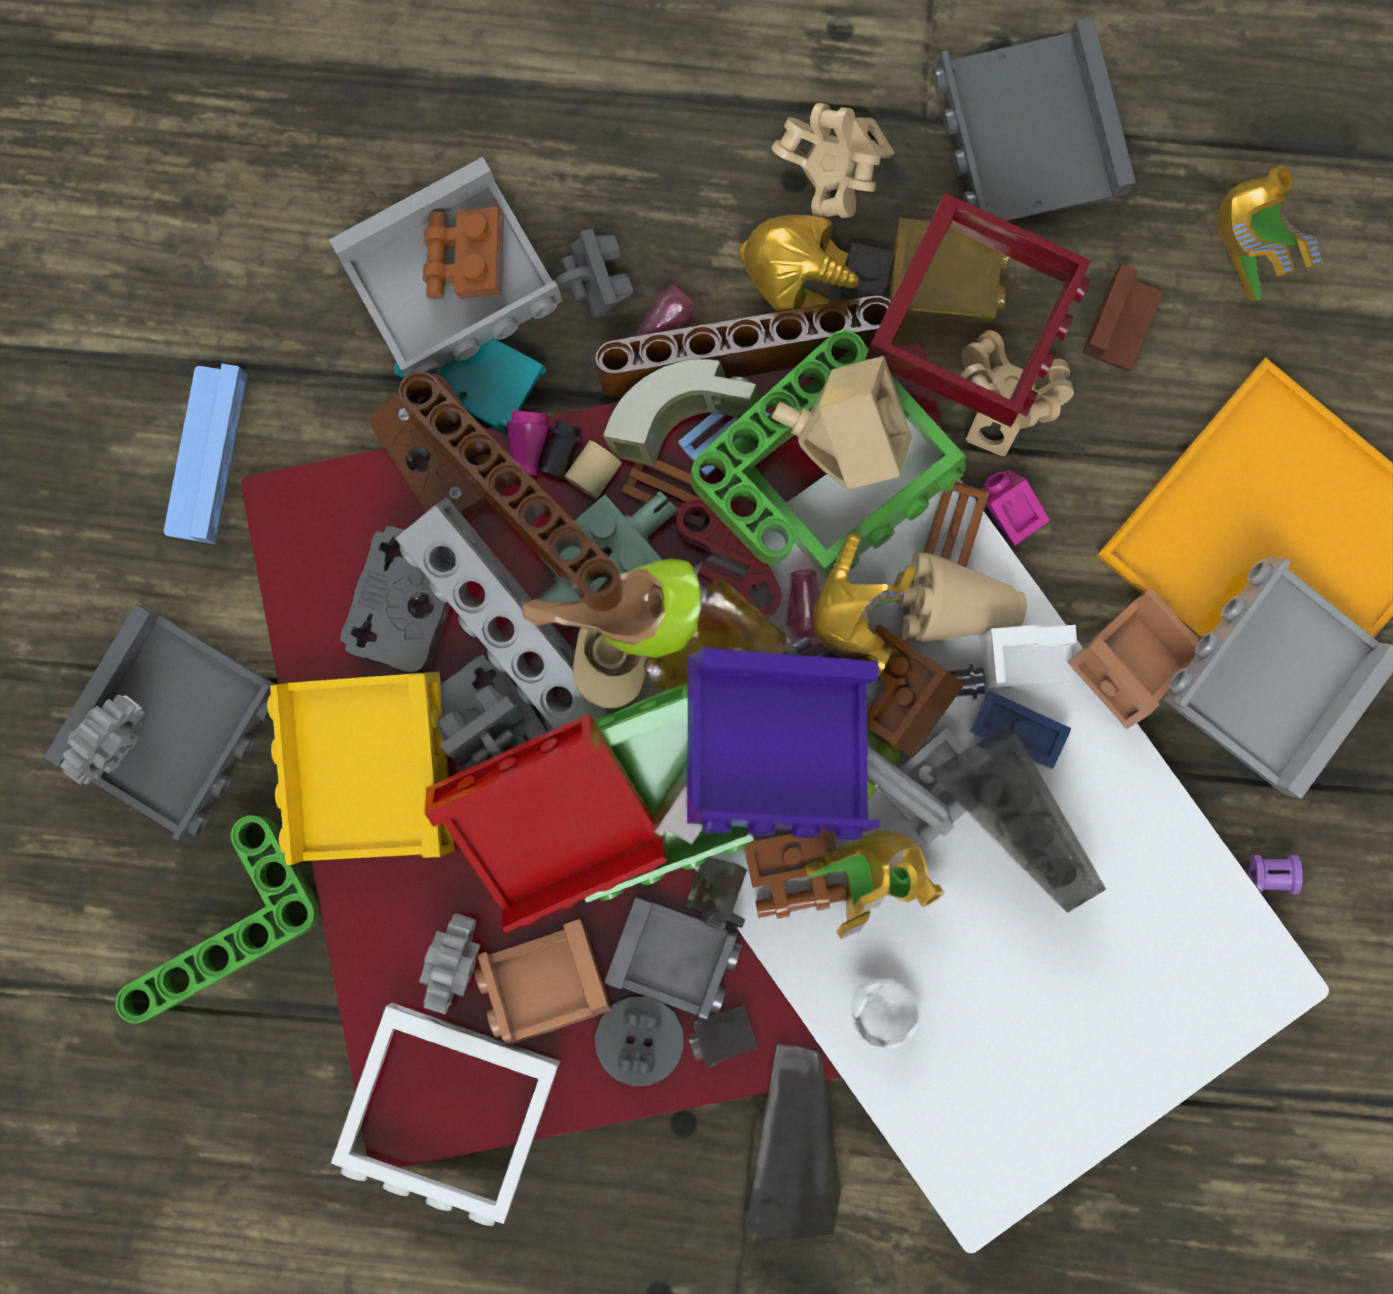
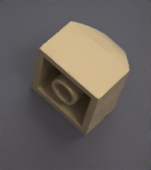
[771,356,912,489]

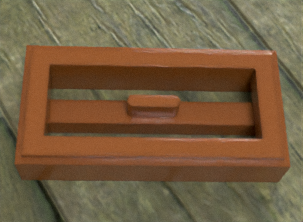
[622,459,711,529]
[923,482,990,567]

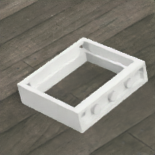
[331,1003,560,1226]

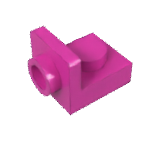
[981,470,1050,546]

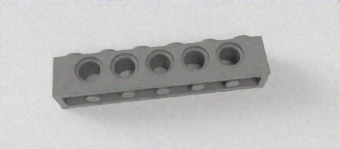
[395,497,616,732]

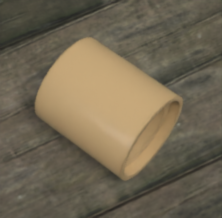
[564,440,622,500]

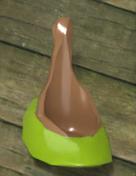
[521,559,701,658]

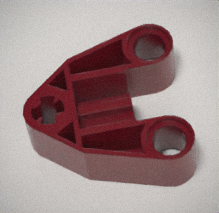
[676,499,782,632]

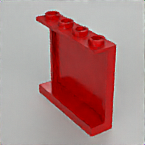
[424,714,667,933]

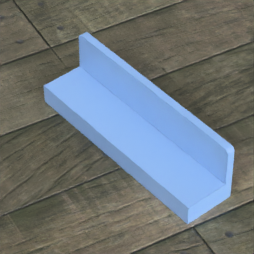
[164,364,248,544]

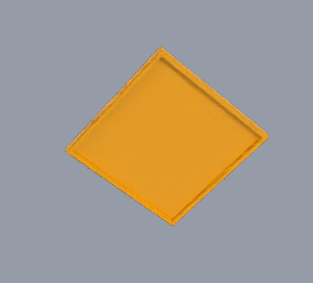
[1096,358,1393,640]

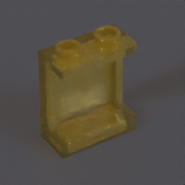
[889,218,1009,323]
[644,576,786,689]

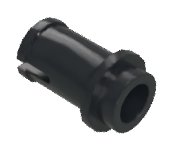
[538,420,583,480]
[949,664,986,700]

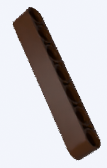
[595,296,895,397]
[398,371,624,612]

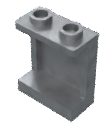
[604,896,742,1020]

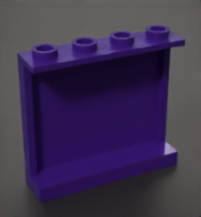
[687,648,880,840]

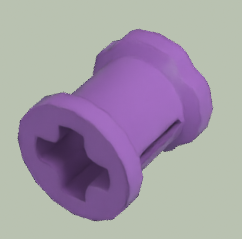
[1248,855,1303,895]

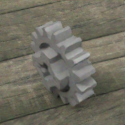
[60,694,145,785]
[420,914,480,1014]

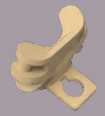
[771,103,895,221]
[960,330,1074,456]

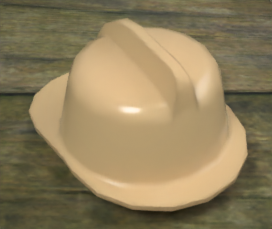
[573,628,647,709]

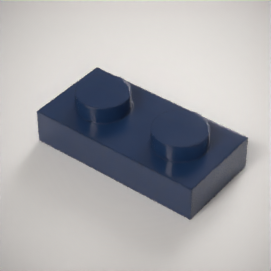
[969,691,1072,769]

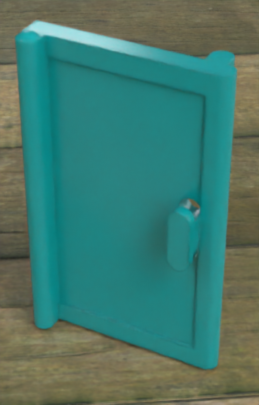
[394,338,546,435]

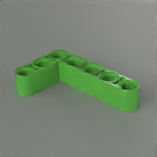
[690,330,865,565]
[115,815,321,1023]

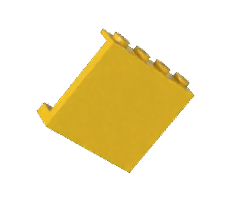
[267,671,455,865]

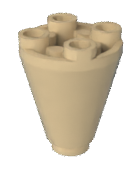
[896,552,1027,643]

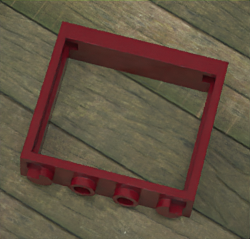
[865,193,1091,427]

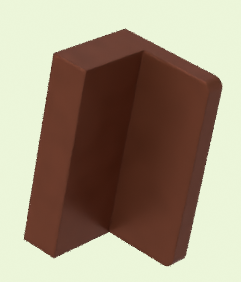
[1082,264,1162,371]

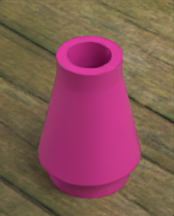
[506,410,550,475]

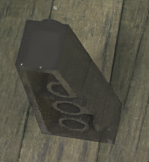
[928,727,1107,913]

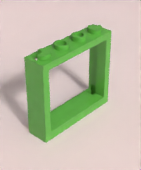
[733,346,965,580]

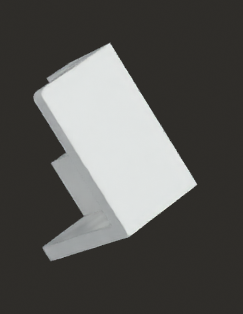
[980,625,1077,689]

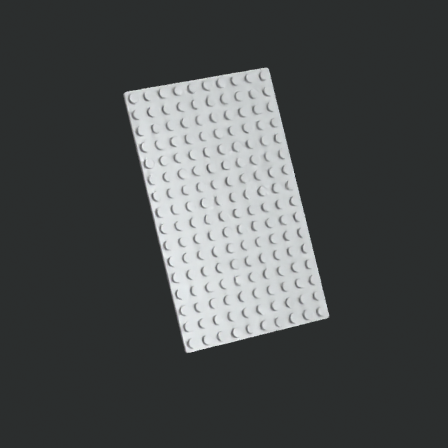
[616,418,1329,1253]

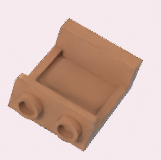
[1067,589,1199,729]
[474,919,612,1045]

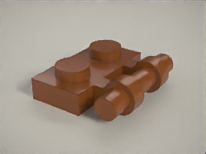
[422,206,504,299]
[744,831,847,919]

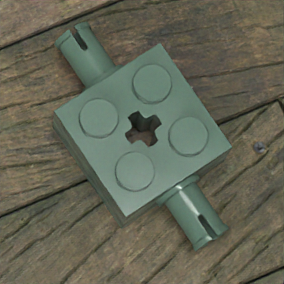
[537,491,678,602]

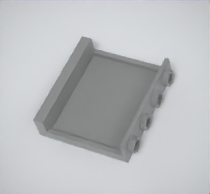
[329,157,562,377]
[1163,557,1393,799]

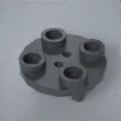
[595,996,684,1086]

